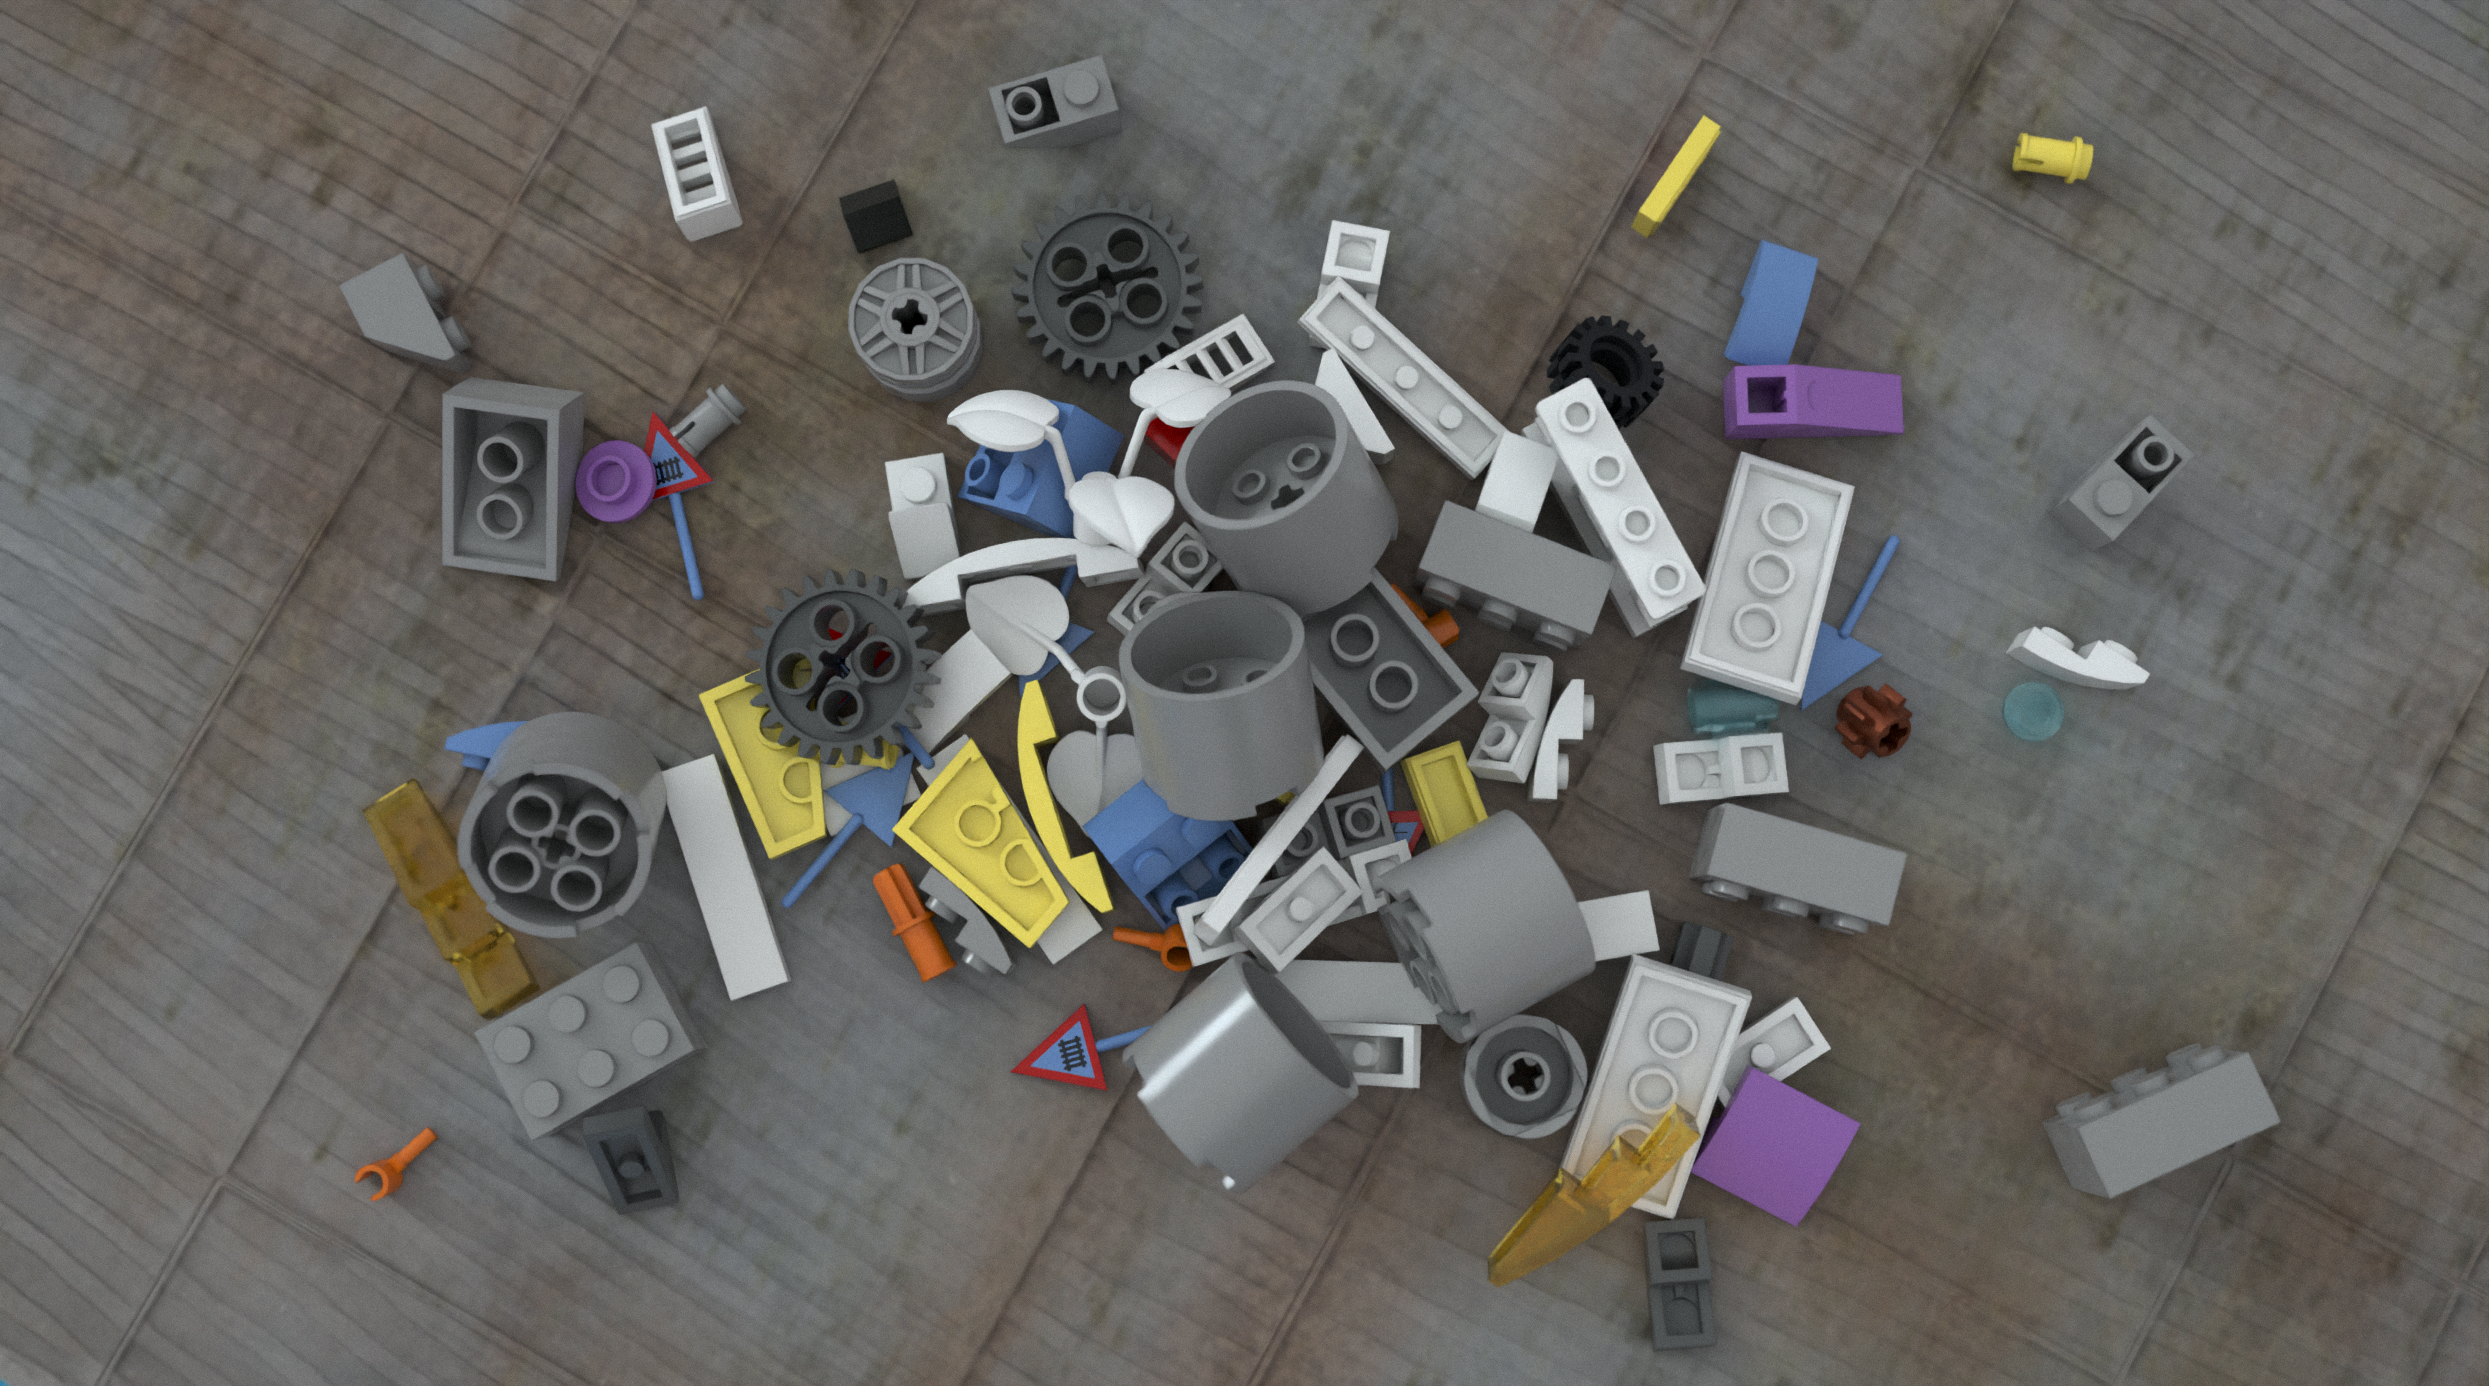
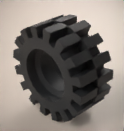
[1547,315,1664,430]

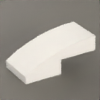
[1308,220,1390,349]
[906,629,1013,755]
[1653,733,1789,805]

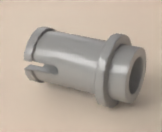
[670,383,747,458]

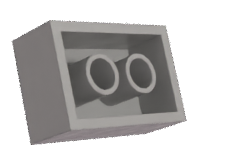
[1412,500,1618,653]
[1298,566,1479,775]
[1688,803,1908,936]
[474,942,709,1141]
[2042,1043,2281,1199]

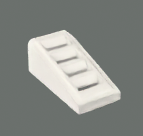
[651,106,743,241]
[1144,314,1275,392]

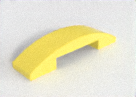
[1017,680,1116,914]

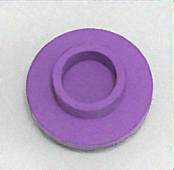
[575,440,657,523]

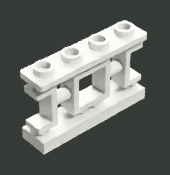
[1520,378,1706,639]

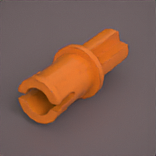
[873,863,957,983]

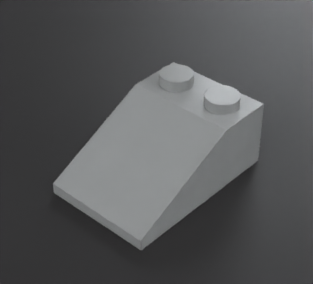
[442,377,584,581]

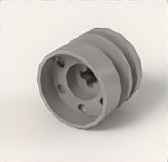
[848,258,984,402]

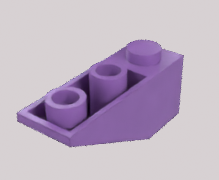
[1722,364,1904,440]

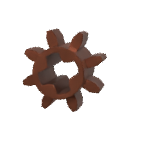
[1835,683,1913,760]

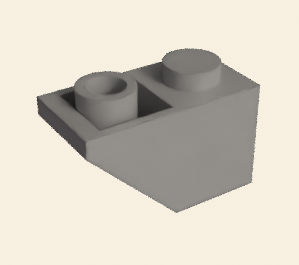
[988,55,1122,148]
[339,253,472,374]
[2048,414,2195,552]

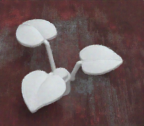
[947,369,1231,558]
[966,575,1205,838]

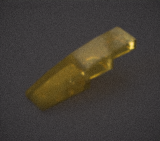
[362,778,541,1021]
[1488,1102,1700,1288]

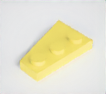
[699,658,827,861]
[892,738,1071,949]

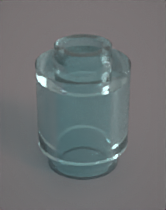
[1687,679,1779,739]

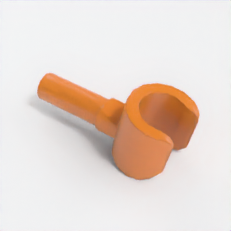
[1390,583,1459,648]
[1113,924,1192,972]
[354,1127,438,1201]

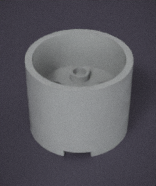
[1174,380,1399,615]
[1119,591,1324,821]
[457,712,667,938]
[1372,809,1596,1044]
[1122,952,1359,1194]

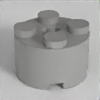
[1458,1013,1588,1139]

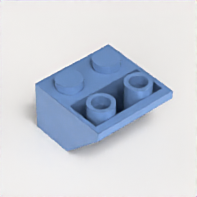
[957,399,1124,539]
[1082,778,1253,931]

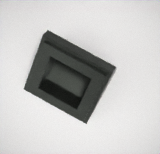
[839,179,914,254]

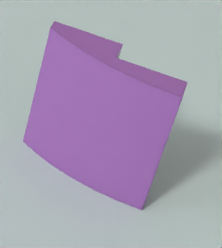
[1691,1064,1861,1227]

